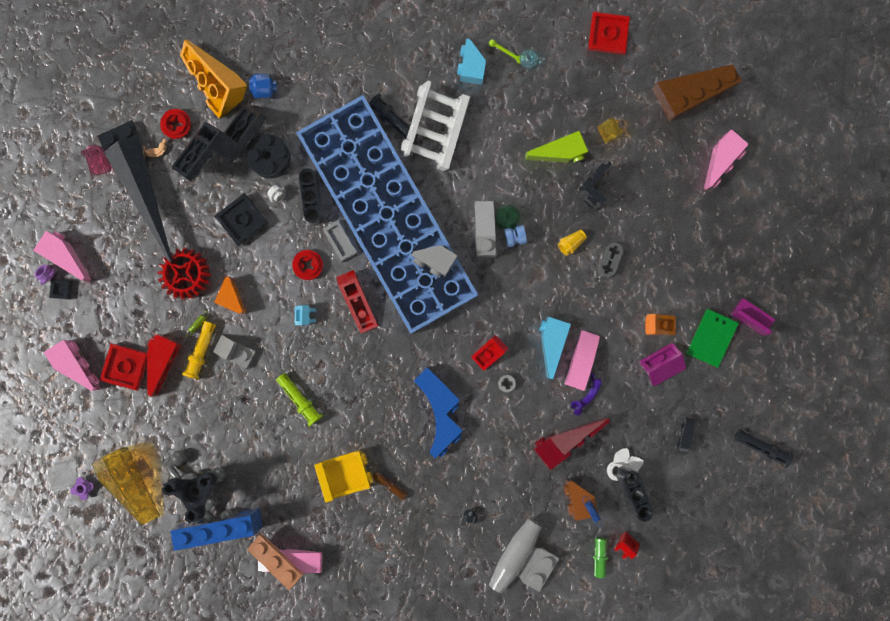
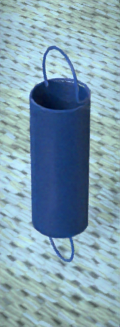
[583,496,603,527]

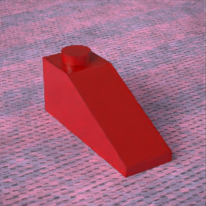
[336,270,378,333]
[147,334,182,397]

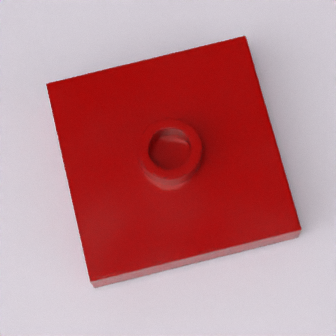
[588,12,630,55]
[99,343,147,391]

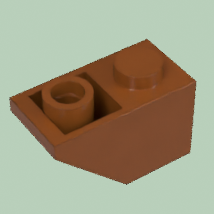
[563,479,598,521]

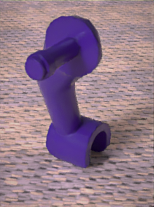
[571,373,602,416]

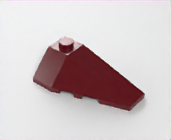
[532,417,610,470]

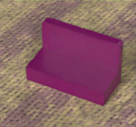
[731,298,775,336]
[639,343,686,386]

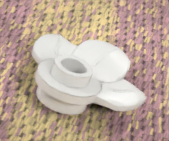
[607,448,644,481]

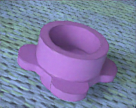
[35,265,55,285]
[70,477,94,500]

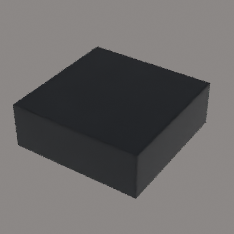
[49,279,73,300]

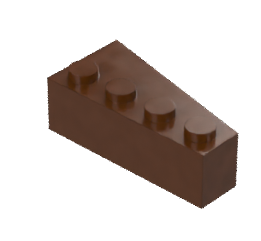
[652,64,742,121]

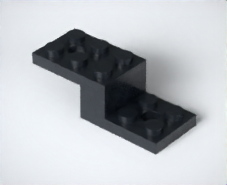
[171,105,266,182]

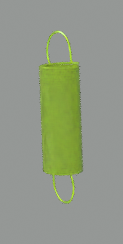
[186,311,209,337]

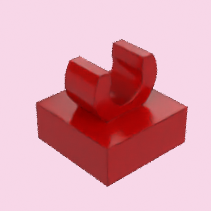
[614,531,640,559]

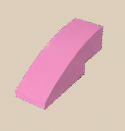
[564,330,600,391]
[258,549,322,573]

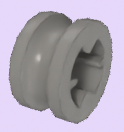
[498,375,516,393]

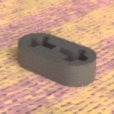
[598,242,623,278]

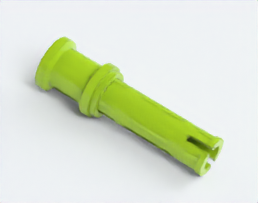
[276,373,323,427]

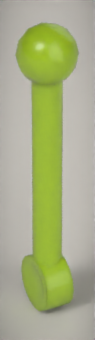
[489,39,524,64]

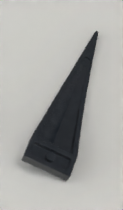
[97,120,173,263]

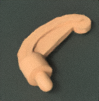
[144,139,167,157]

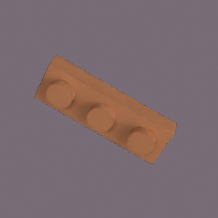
[247,534,304,590]

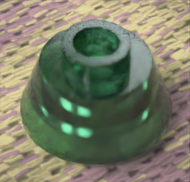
[495,204,521,229]

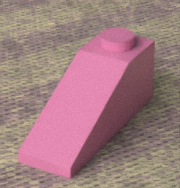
[33,231,91,282]

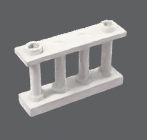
[401,81,470,171]

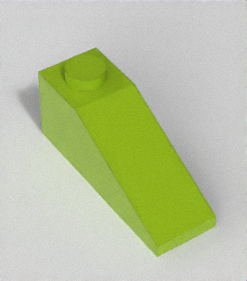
[525,131,588,163]

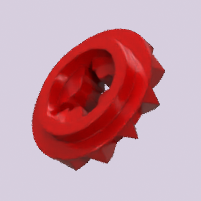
[160,109,191,139]
[292,250,323,280]

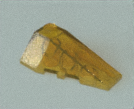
[91,447,160,525]

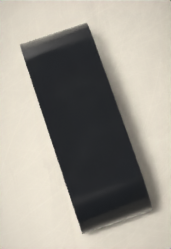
[299,168,323,226]
[616,465,653,522]

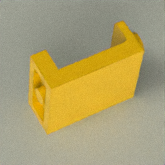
[314,449,374,503]

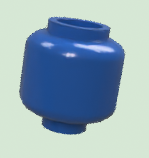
[249,73,277,99]

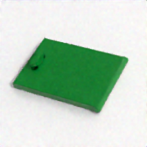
[686,309,739,368]

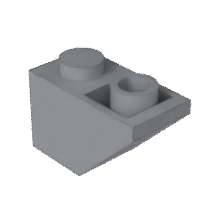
[411,245,457,278]

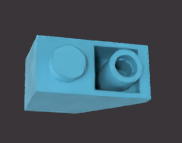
[457,39,486,85]

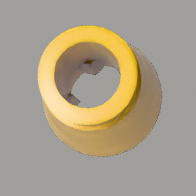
[558,230,587,256]

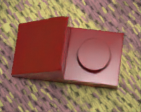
[471,335,508,371]

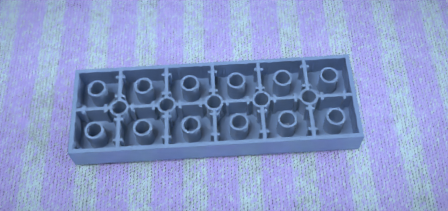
[296,95,478,334]

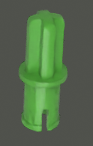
[593,538,608,578]

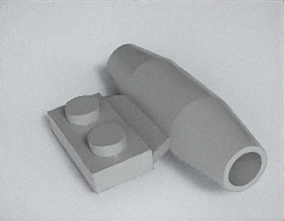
[489,518,559,594]

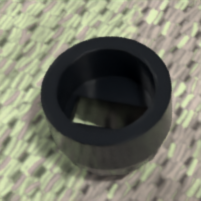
[461,509,478,524]

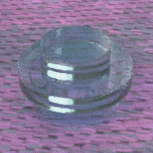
[520,49,538,69]

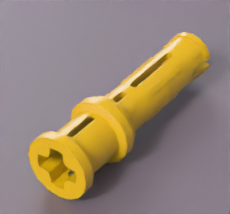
[182,321,216,380]

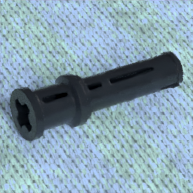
[369,93,419,140]
[733,429,794,468]

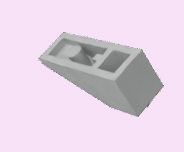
[475,201,496,258]

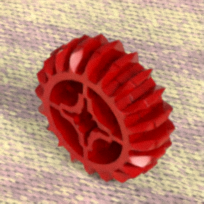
[157,248,211,300]

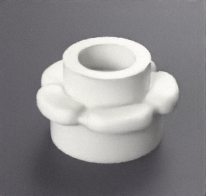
[267,185,285,202]

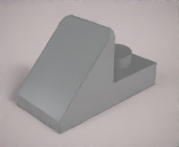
[213,335,257,369]

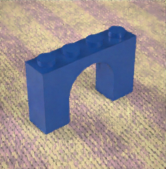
[170,508,263,551]

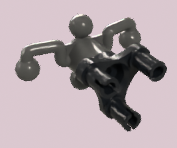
[162,450,235,523]

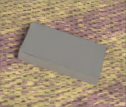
[322,220,358,262]

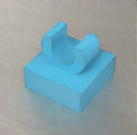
[295,305,316,326]

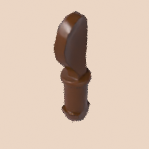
[373,472,407,500]

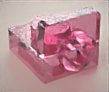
[81,144,112,176]

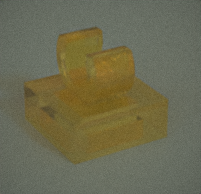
[597,117,623,143]

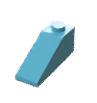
[539,317,571,379]

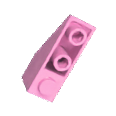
[704,129,748,190]
[44,340,101,391]

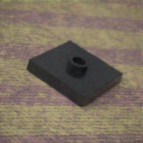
[214,193,269,246]

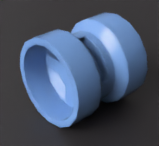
[504,225,527,247]

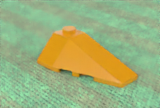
[180,40,248,119]

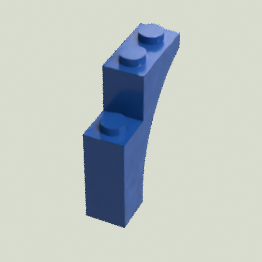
[414,368,463,458]

